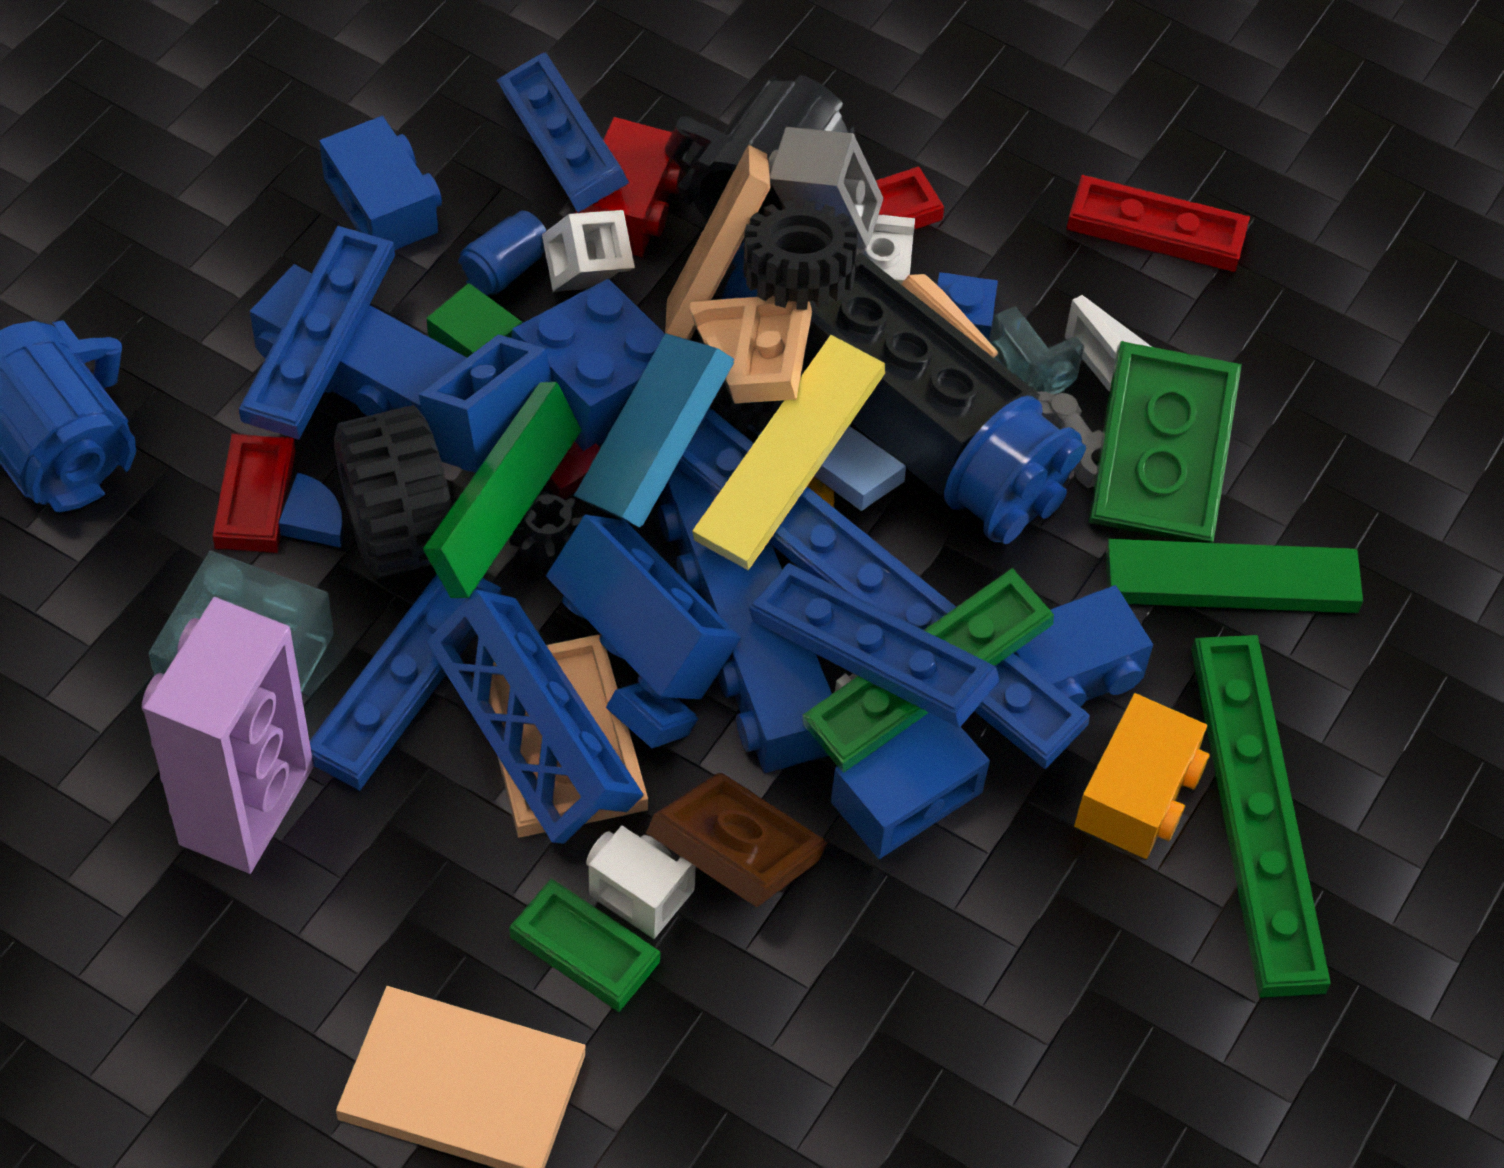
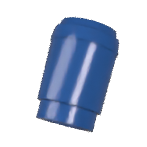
[458,210,547,296]

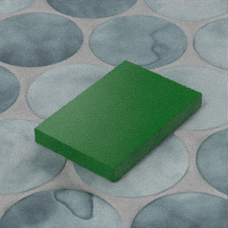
[1088,341,1242,543]

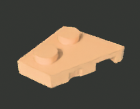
[690,296,812,403]

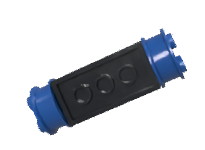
[722,243,1086,544]

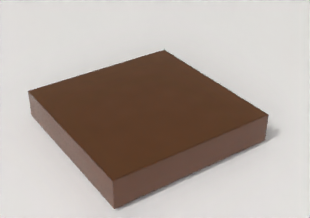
[646,772,827,907]

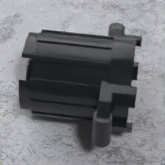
[665,75,855,245]

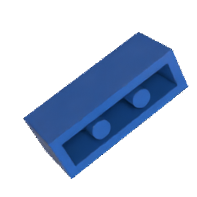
[546,515,741,700]

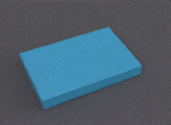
[574,333,734,527]

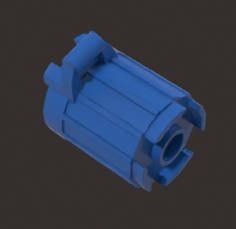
[0,320,136,512]

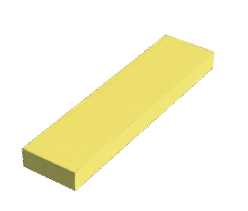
[692,335,885,571]

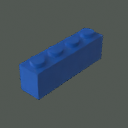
[250,264,466,416]

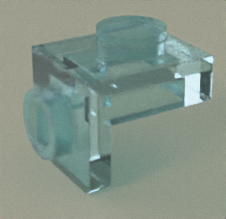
[990,306,1084,394]

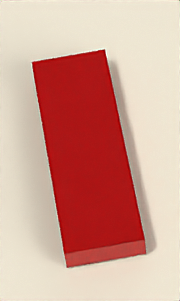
[1066,175,1250,272]

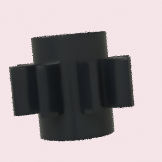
[509,491,582,572]

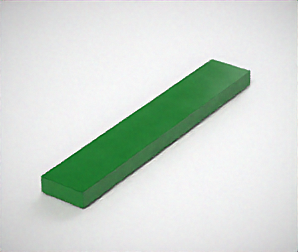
[1191,635,1331,998]

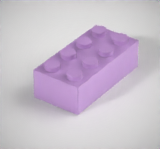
[142,597,314,874]

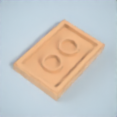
[665,145,770,340]
[489,634,648,838]
[336,986,585,1168]

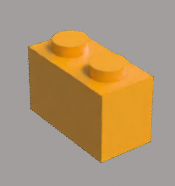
[1074,693,1210,860]

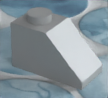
[769,127,883,249]

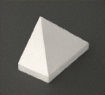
[1065,295,1152,392]

